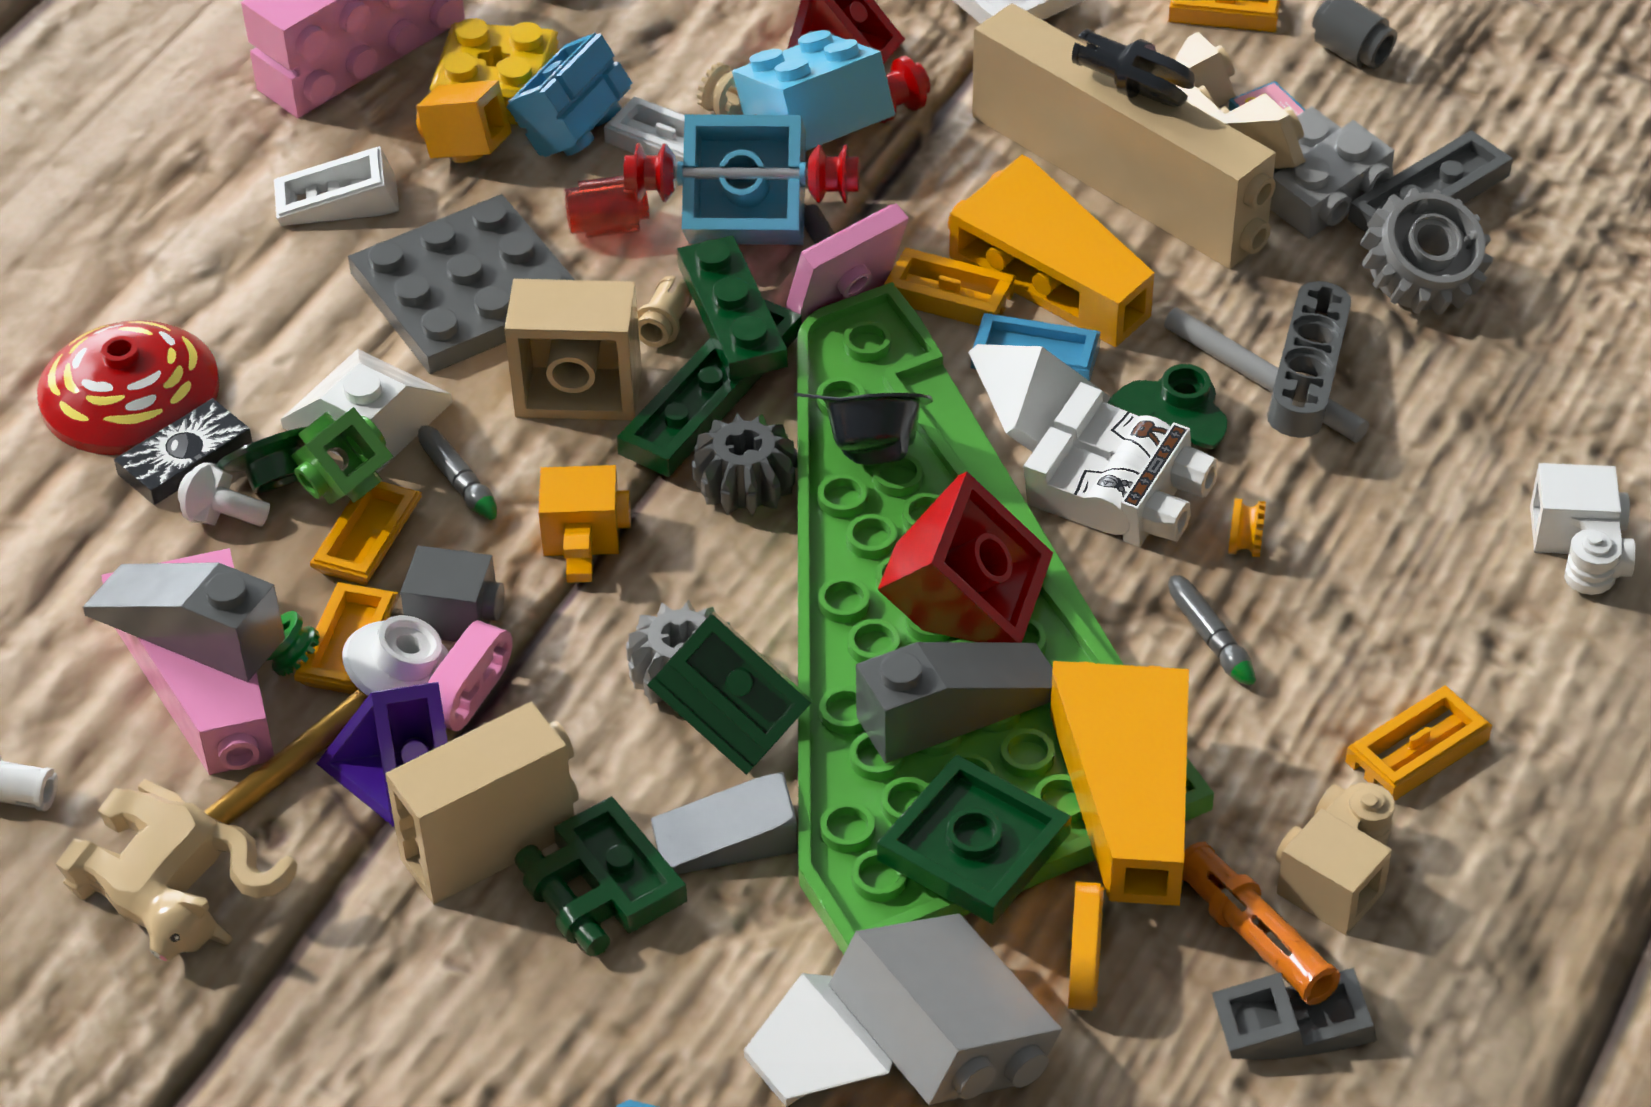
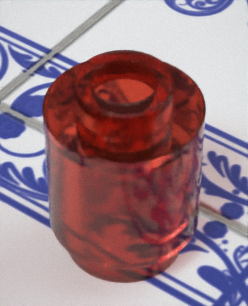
[564,175,650,239]

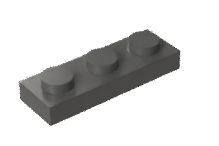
[1348,130,1513,232]

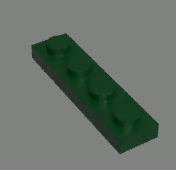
[617,299,802,477]

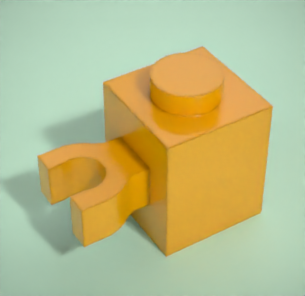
[538,465,631,583]

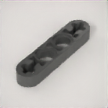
[1267,281,1351,438]

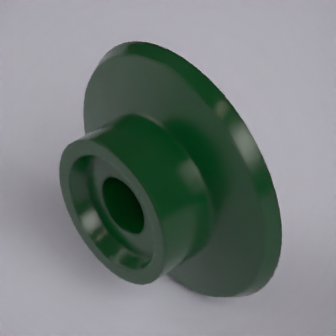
[216,426,307,493]

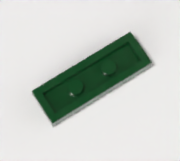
[677,235,788,381]

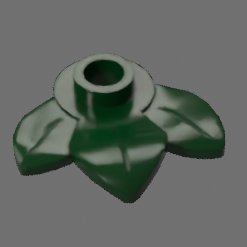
[1107,364,1227,449]

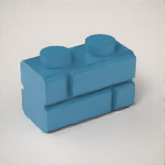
[507,32,633,157]

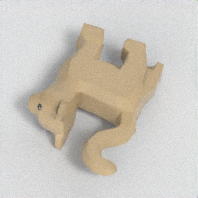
[56,779,298,962]

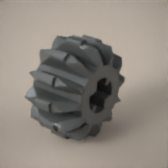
[692,413,798,517]

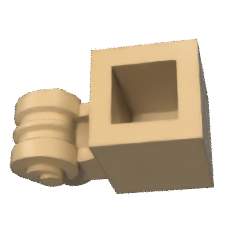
[1276,782,1395,935]

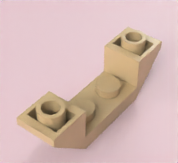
[1175,32,1305,169]

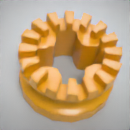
[1228,498,1266,557]

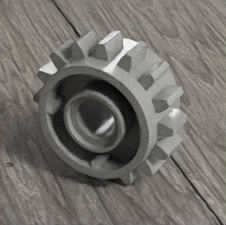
[1360,188,1493,315]

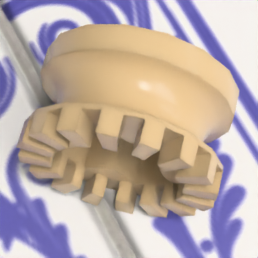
[697,62,741,115]

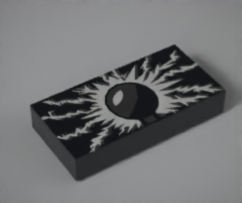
[114,398,253,505]

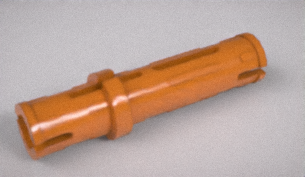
[1182,842,1341,1005]

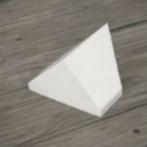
[969,344,1111,452]
[744,973,892,1107]

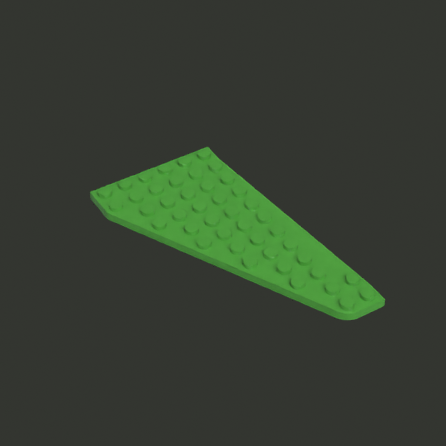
[797,282,1214,955]

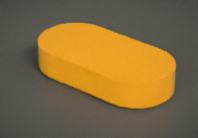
[1068,881,1104,1011]

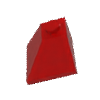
[877,471,1053,643]

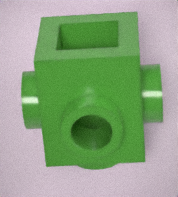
[291,407,394,505]

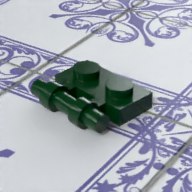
[514,796,687,957]

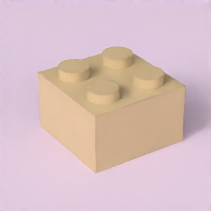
[504,279,642,420]

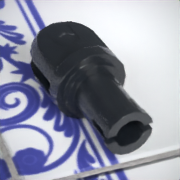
[1072,28,1195,107]

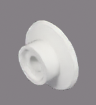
[342,615,449,696]

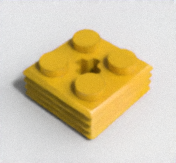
[429,18,560,125]

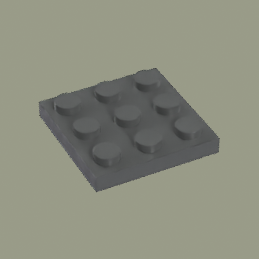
[348,194,575,374]

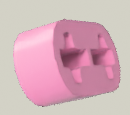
[428,620,512,732]

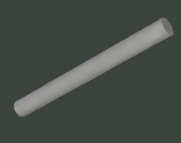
[1164,308,1369,443]

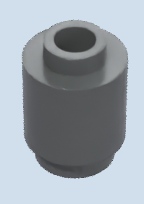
[1312,0,1397,69]

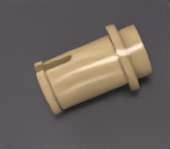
[637,276,693,347]

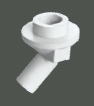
[178,463,270,527]

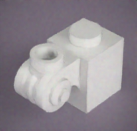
[1530,463,1635,595]

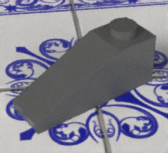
[83,562,285,682]
[856,642,1053,764]

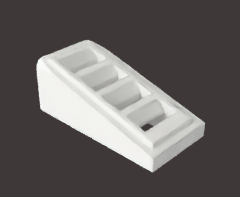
[274,146,399,226]

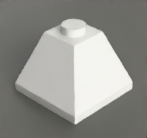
[281,349,452,473]

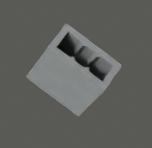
[829,913,1062,1105]

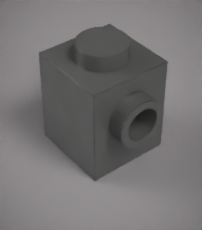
[400,545,505,642]

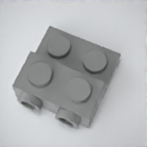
[1270,106,1394,239]

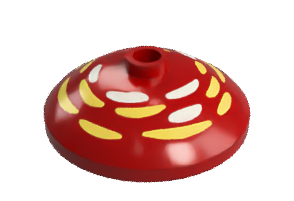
[37,320,220,455]

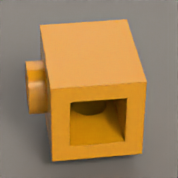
[416,80,512,163]

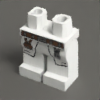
[1023,382,1217,548]

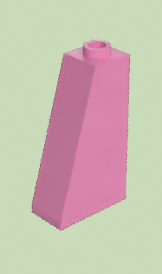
[101,548,274,775]

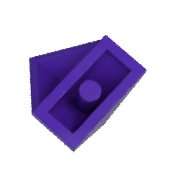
[316,682,448,827]

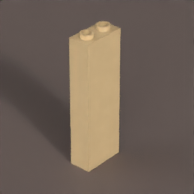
[972,3,1276,269]

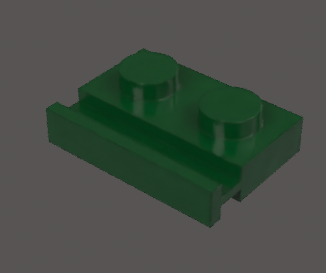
[647,611,813,775]

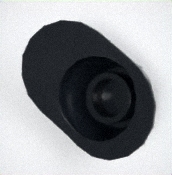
[794,393,933,465]

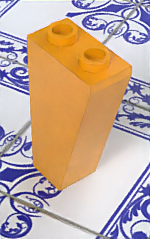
[948,154,1155,348]
[1050,661,1189,906]

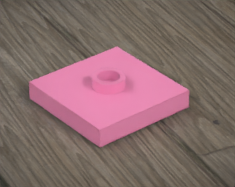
[785,203,909,323]

